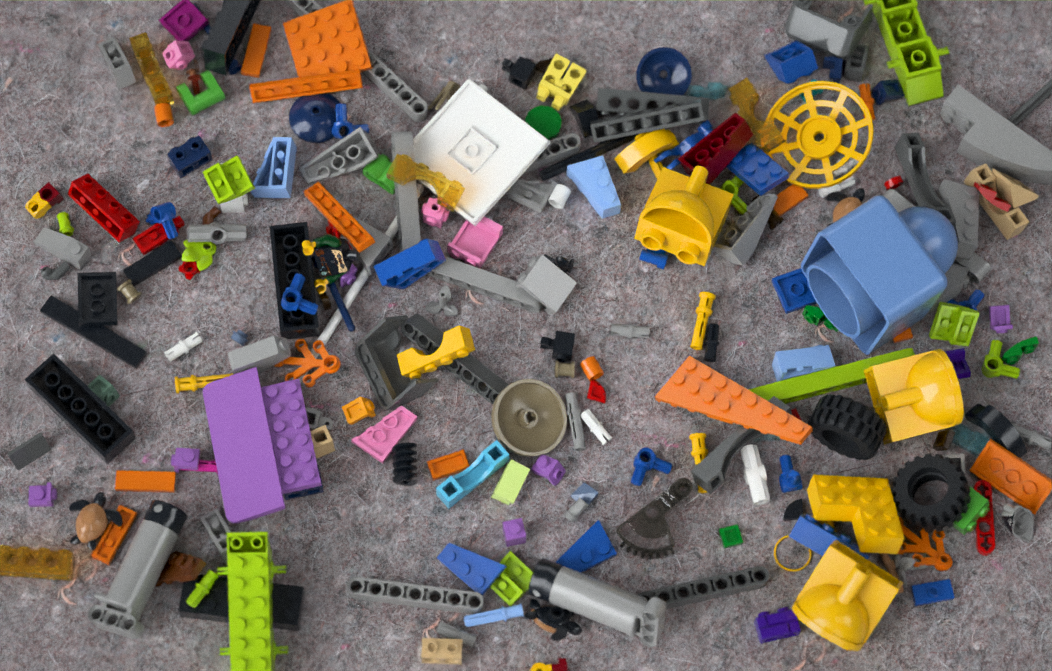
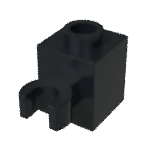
[501,57,536,90]
[540,331,575,362]

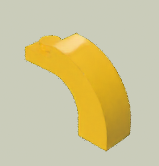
[614,129,679,174]

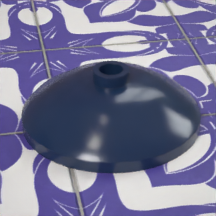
[636,47,692,96]
[289,93,343,143]

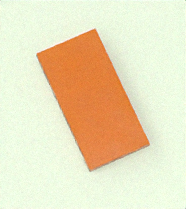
[969,439,1052,515]

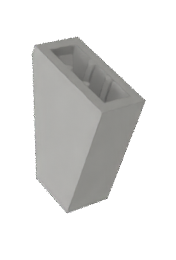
[346,217,393,275]
[228,336,291,374]

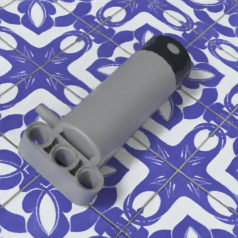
[87,500,187,639]
[528,558,666,647]

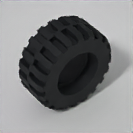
[808,394,887,460]
[892,453,971,532]

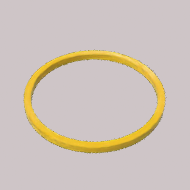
[774,535,811,572]

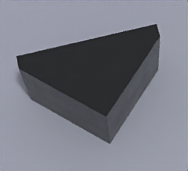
[570,100,599,138]

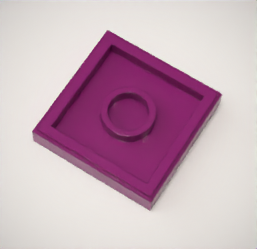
[158,0,210,41]

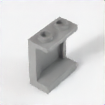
[515,254,577,315]

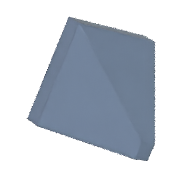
[570,482,598,505]

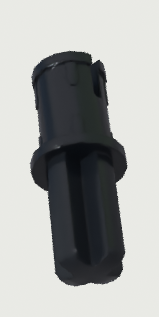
[704,323,719,362]

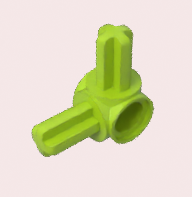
[719,176,747,215]
[981,340,1020,379]

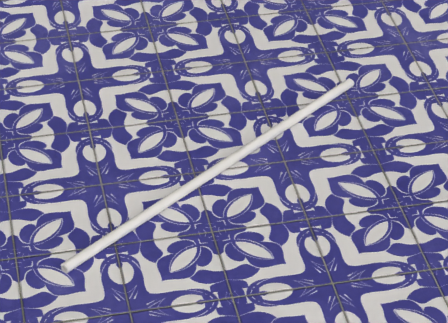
[292,84,488,384]

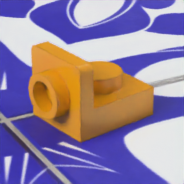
[342,396,376,425]

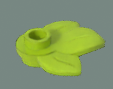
[182,240,216,271]

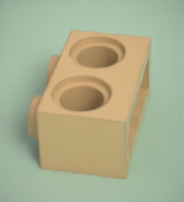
[421,638,462,665]

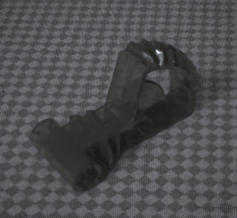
[616,478,693,560]

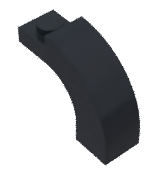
[964,403,1027,458]

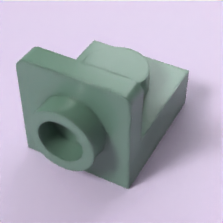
[87,374,120,407]

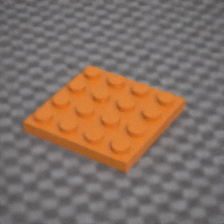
[283,0,373,77]

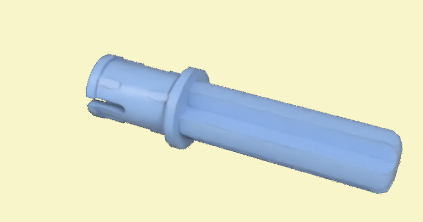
[464,604,524,627]

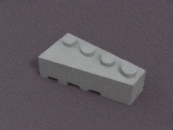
[936,179,979,260]

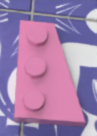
[351,406,417,464]

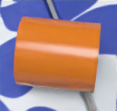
[154,103,174,127]
[580,356,604,382]

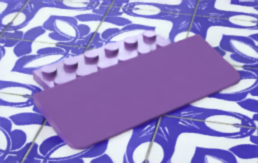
[203,367,322,523]

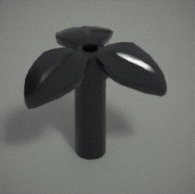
[544,254,574,274]

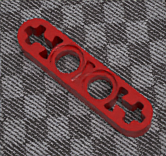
[973,480,995,556]

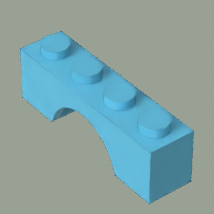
[436,440,509,509]

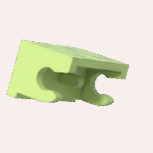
[491,459,530,505]

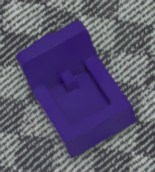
[946,348,971,379]

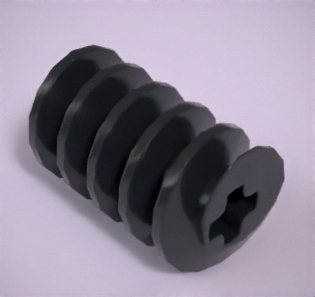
[392,442,417,486]

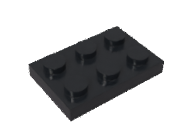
[77,272,118,327]

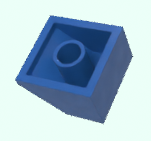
[765,40,818,84]

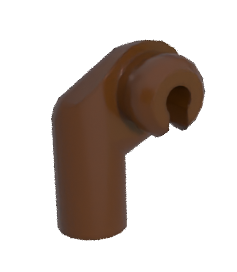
[202,206,221,224]

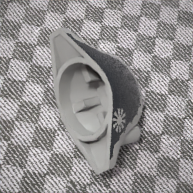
[1001,503,1033,543]

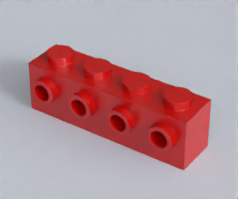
[67,173,140,243]

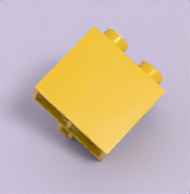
[634,166,734,266]
[863,349,964,445]
[792,540,903,651]

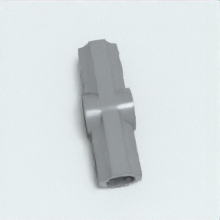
[187,222,246,244]

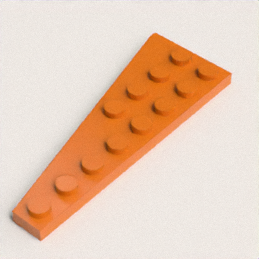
[655,356,813,445]

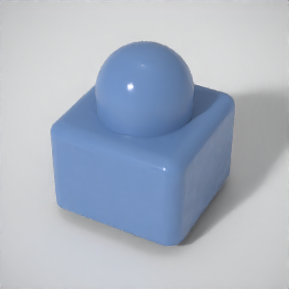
[801,195,958,355]

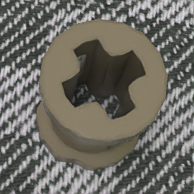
[117,279,142,304]
[555,360,575,378]

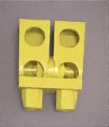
[536,53,587,111]

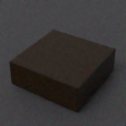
[933,429,955,451]

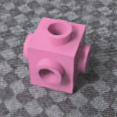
[162,40,195,70]
[421,198,450,229]

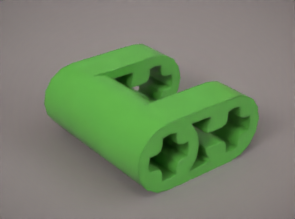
[176,70,225,116]

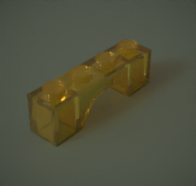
[129,32,174,106]
[728,77,786,153]
[386,153,465,212]

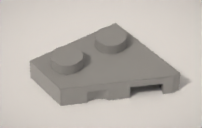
[507,180,557,213]

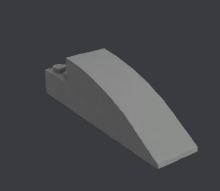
[940,85,1052,185]

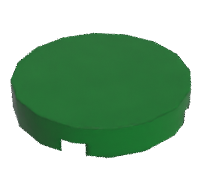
[525,105,562,140]

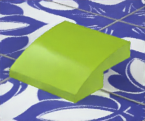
[202,155,255,204]
[929,302,980,347]
[490,551,533,606]

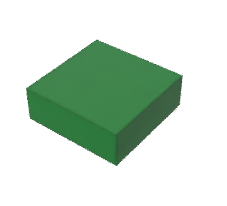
[718,524,743,549]

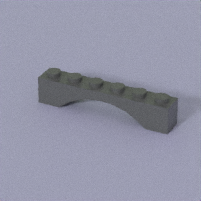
[894,133,956,226]
[691,396,792,494]

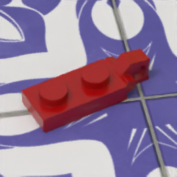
[133,215,185,256]

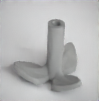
[425,285,458,317]
[894,554,928,586]

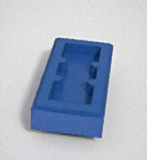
[910,579,955,606]

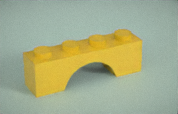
[397,325,475,380]

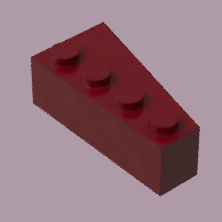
[678,112,754,185]

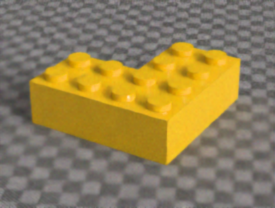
[807,474,904,554]

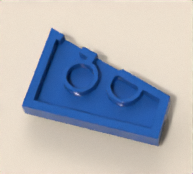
[555,520,617,573]
[437,543,507,596]

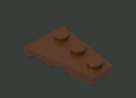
[155,551,207,587]

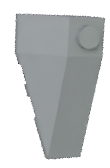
[299,127,378,184]
[712,193,778,266]

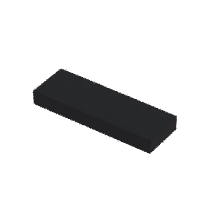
[123,241,182,287]

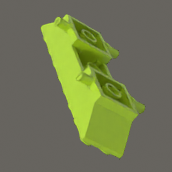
[863,0,949,106]
[217,531,289,671]

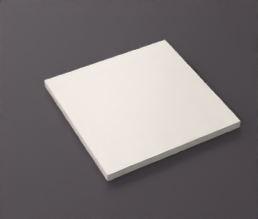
[413,78,550,226]

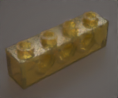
[0,545,75,581]

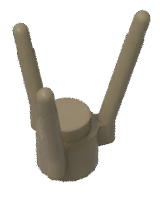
[428,81,460,110]

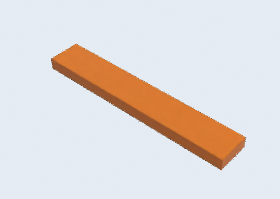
[249,69,363,103]
[303,182,375,253]

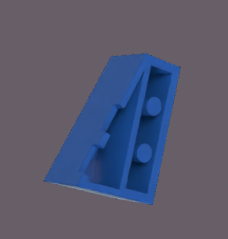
[374,239,446,289]

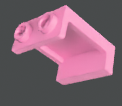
[447,216,503,269]

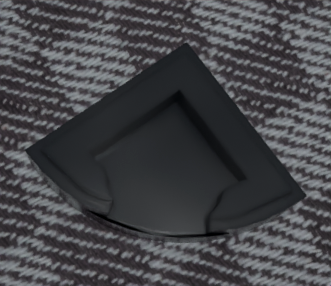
[783,499,803,521]

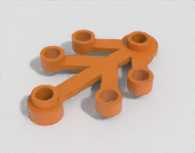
[274,339,341,388]
[897,517,953,571]

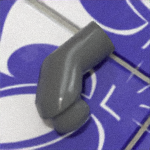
[41,262,70,280]

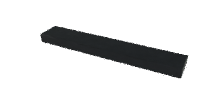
[40,296,147,369]

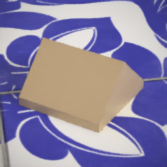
[992,168,1039,208]

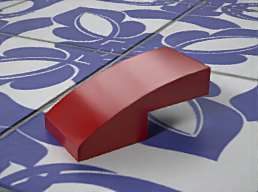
[974,182,1011,212]

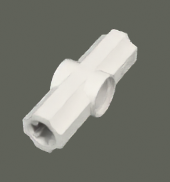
[740,444,770,505]

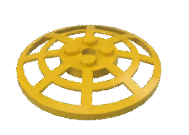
[762,81,874,189]

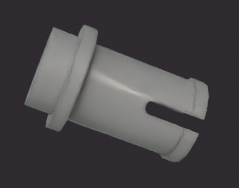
[564,497,589,523]

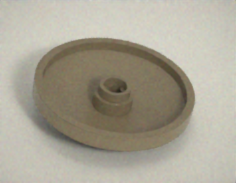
[491,379,567,457]

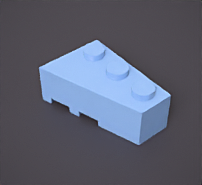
[251,137,297,198]
[567,155,621,219]
[772,345,835,382]

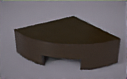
[536,58,553,74]
[318,292,331,311]

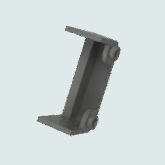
[785,0,873,60]
[355,315,439,410]

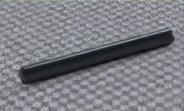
[539,134,638,181]

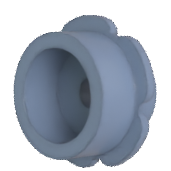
[231,329,248,346]

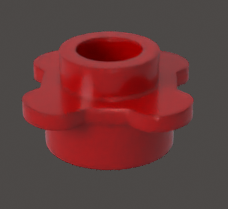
[178,261,201,280]

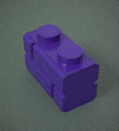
[754,607,801,644]

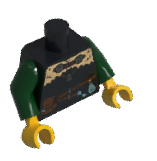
[302,234,360,294]

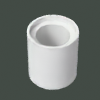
[548,184,571,209]

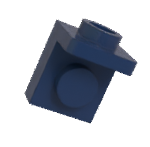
[822,56,843,84]
[871,79,904,105]

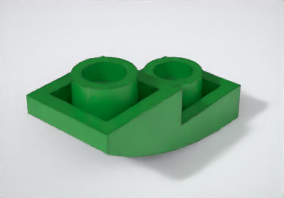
[802,305,838,332]
[1001,336,1039,365]

